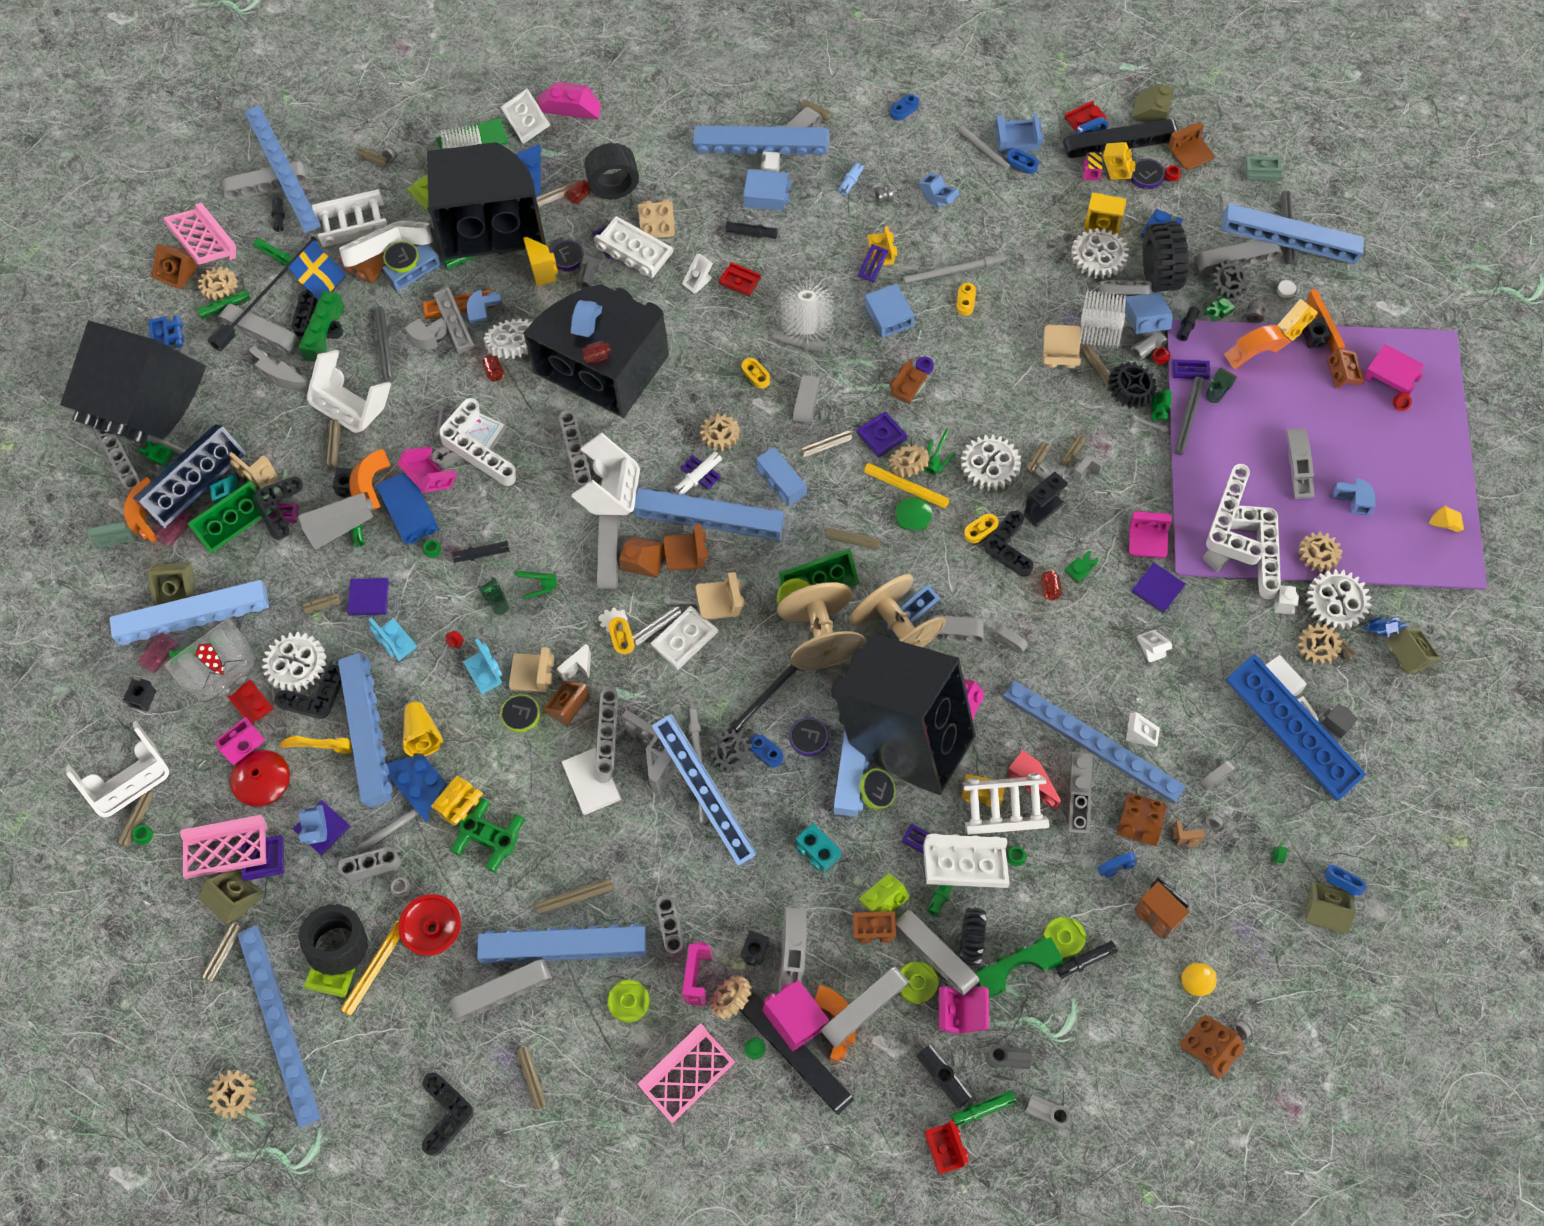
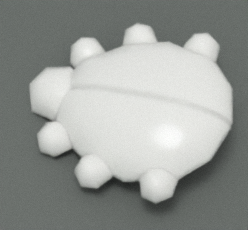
[598,608,627,632]

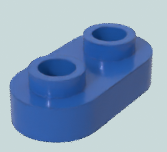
[890,94,919,121]
[1076,117,1108,134]
[1007,149,1039,174]
[748,734,783,768]
[1097,852,1138,878]
[1324,865,1367,896]

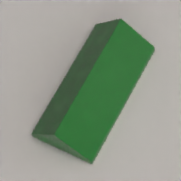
[435,117,508,149]
[187,480,272,554]
[778,548,860,587]

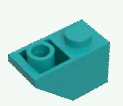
[210,473,239,504]

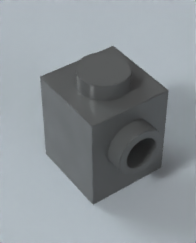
[1322,703,1358,739]

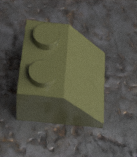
[1132,84,1175,123]
[147,562,195,606]
[1386,628,1442,674]
[198,869,263,924]
[1305,881,1356,934]

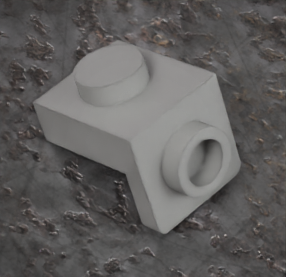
[1073,454,1103,483]

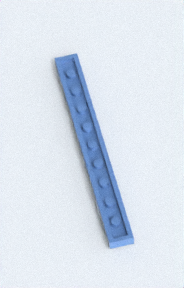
[244,105,321,233]
[1003,681,1186,804]
[237,925,321,1128]

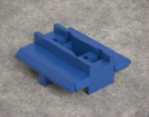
[1362,616,1407,637]

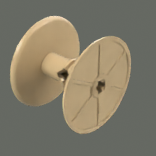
[850,574,946,648]
[777,583,866,670]

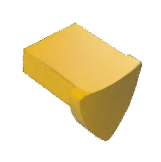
[1429,506,1464,533]

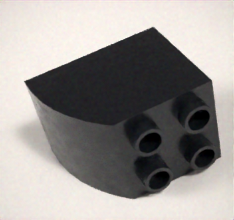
[427,142,546,260]
[523,284,669,418]
[60,320,206,444]
[831,633,976,795]

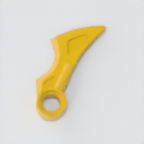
[279,735,353,754]

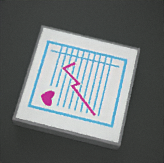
[464,413,507,451]

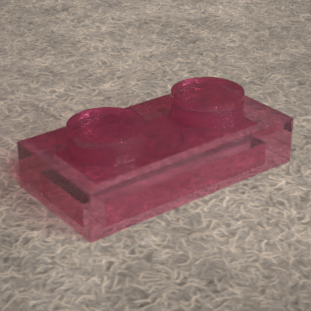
[154,511,194,547]
[137,632,179,674]

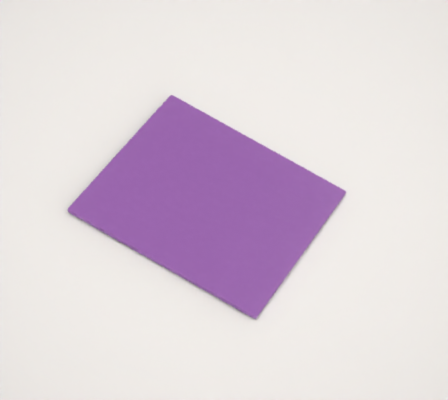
[1167,320,1487,590]

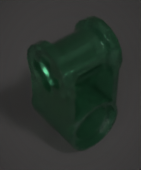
[1206,367,1237,403]
[477,577,509,614]

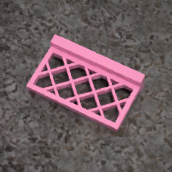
[163,203,236,265]
[181,815,267,879]
[637,1023,735,1123]

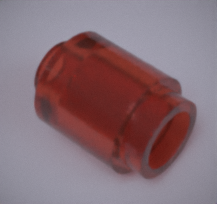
[567,179,590,204]
[582,340,611,363]
[481,354,504,382]
[1041,571,1063,601]

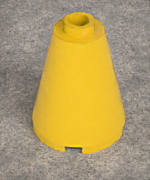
[403,701,443,757]

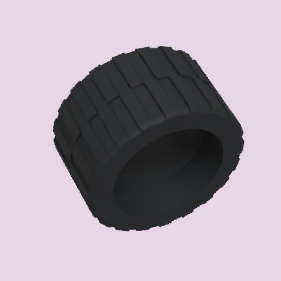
[584,143,639,200]
[298,904,368,976]

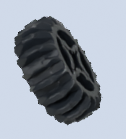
[1107,361,1157,409]
[960,907,986,965]

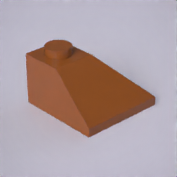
[151,244,198,289]
[619,536,665,578]

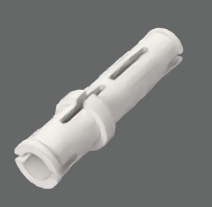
[674,451,722,495]

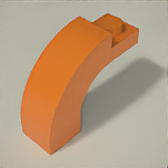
[1224,325,1291,370]
[350,449,391,512]
[124,477,158,543]
[814,985,856,1064]

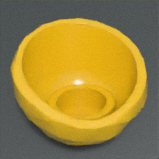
[1181,963,1216,997]

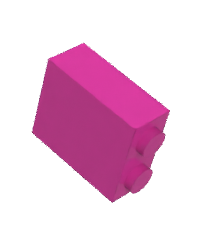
[762,980,830,1052]

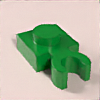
[1204,296,1235,322]
[1151,389,1172,423]
[138,441,174,467]
[1064,551,1099,584]

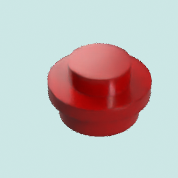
[1164,165,1181,182]
[1152,347,1171,365]
[1392,393,1412,411]
[445,630,464,649]

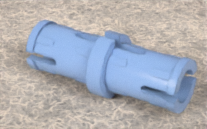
[838,162,864,195]

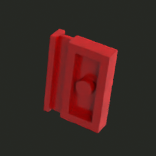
[1064,100,1106,132]
[719,262,762,297]
[227,679,274,723]

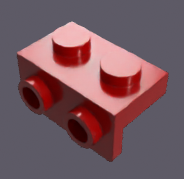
[923,1121,969,1175]

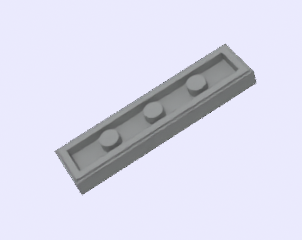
[433,287,475,354]

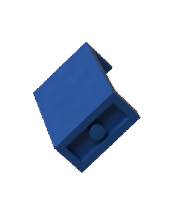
[376,472,439,545]

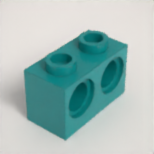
[795,823,842,873]

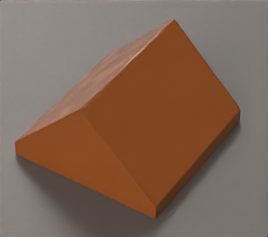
[542,680,590,727]

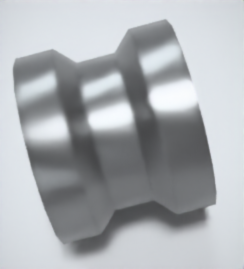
[874,184,893,204]
[1245,301,1266,323]

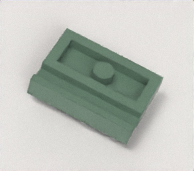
[1245,156,1283,181]
[87,522,135,548]

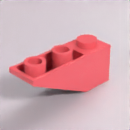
[1007,750,1061,809]

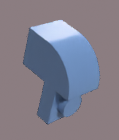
[919,173,960,207]
[467,290,503,324]
[571,300,602,337]
[1332,478,1375,516]
[299,805,327,845]

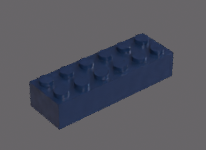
[133,424,246,528]

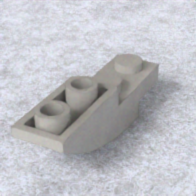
[248,346,309,392]
[1286,428,1315,500]
[1068,752,1093,834]
[778,907,806,992]

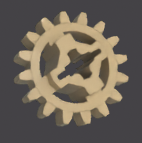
[198,266,238,301]
[700,413,740,451]
[889,444,930,477]
[1298,531,1343,572]
[1297,623,1342,666]
[710,975,752,1020]
[207,1070,257,1119]

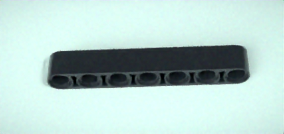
[1063,119,1179,158]
[739,992,854,1115]

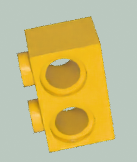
[1103,142,1135,180]

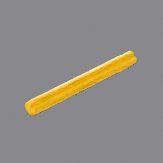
[864,463,949,508]
[341,921,400,1015]

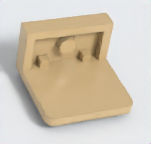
[638,199,675,238]
[1042,324,1081,368]
[228,452,279,489]
[695,572,744,620]
[509,647,554,693]

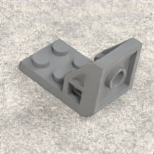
[622,710,678,795]

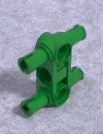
[449,797,526,873]

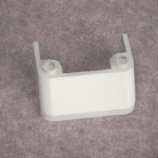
[307,350,391,433]
[571,433,640,515]
[66,721,169,817]

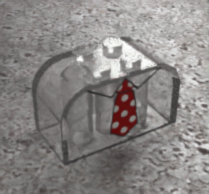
[164,618,257,702]

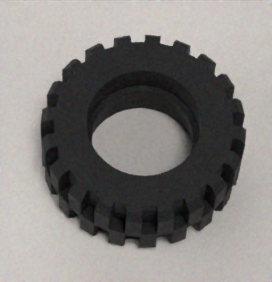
[1142,222,1189,292]

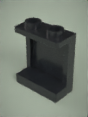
[1023,471,1068,527]

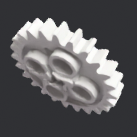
[1071,228,1129,279]
[484,318,533,359]
[961,435,1021,491]
[1306,569,1371,631]
[262,632,327,692]

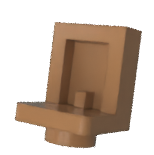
[1171,820,1205,847]

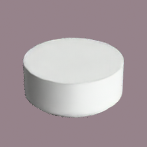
[1277,280,1296,298]

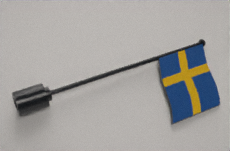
[207,236,346,352]

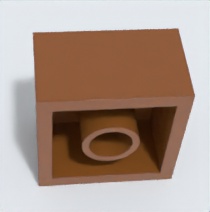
[1134,882,1189,940]

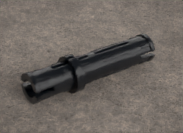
[725,221,778,239]
[452,540,510,564]
[1056,940,1118,979]

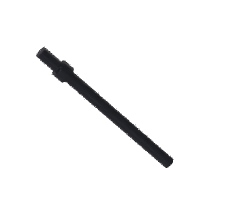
[722,664,798,743]

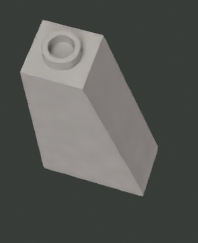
[299,493,374,549]

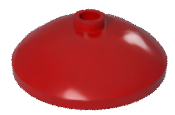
[230,750,290,807]
[398,894,461,956]

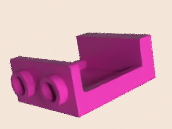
[1363,344,1424,395]
[397,446,458,493]
[682,942,713,1006]

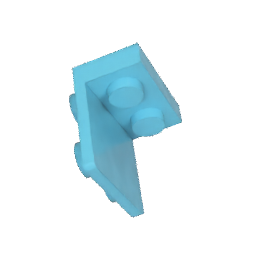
[368,617,417,661]
[463,638,502,694]

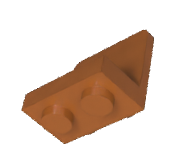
[1168,121,1214,170]
[338,252,386,284]
[663,524,709,571]
[1116,793,1167,846]
[1180,1015,1245,1080]

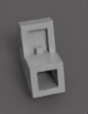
[404,318,449,350]

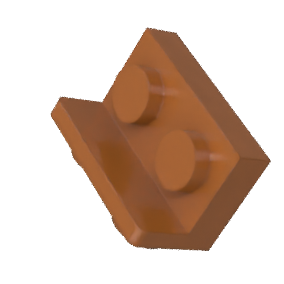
[1327,348,1364,389]
[890,360,927,404]
[853,911,896,943]

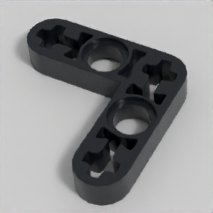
[291,290,343,339]
[253,476,303,540]
[985,511,1033,577]
[274,665,342,719]
[422,1072,474,1156]

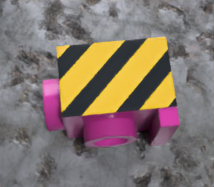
[1083,152,1102,180]

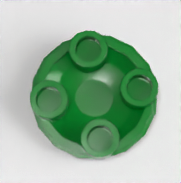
[895,497,932,530]

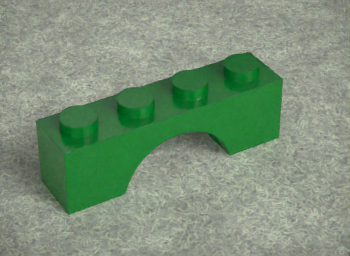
[299,291,345,362]
[975,937,1063,999]

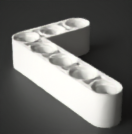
[339,221,433,267]
[440,398,516,486]
[1206,464,1265,565]
[1219,506,1281,599]

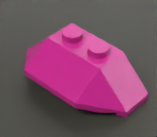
[536,82,601,120]

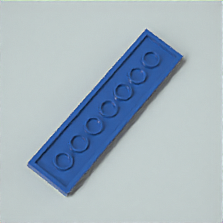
[1225,654,1367,801]

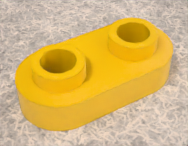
[956,283,976,316]
[741,358,770,389]
[964,514,998,544]
[608,617,635,655]

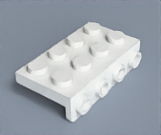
[594,216,673,278]
[923,833,1010,888]

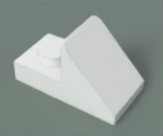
[682,254,713,293]
[1137,630,1172,662]
[557,644,591,681]
[1126,712,1160,747]

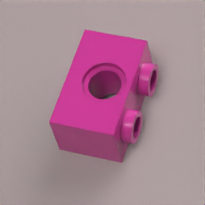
[214,717,265,765]

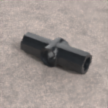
[916,1044,972,1109]

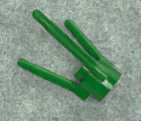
[923,429,956,475]
[514,571,557,599]

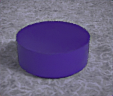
[916,357,934,375]

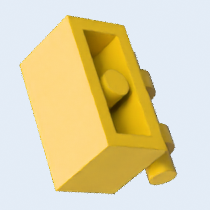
[431,776,483,826]

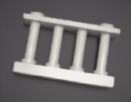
[312,189,388,247]
[962,773,1049,835]

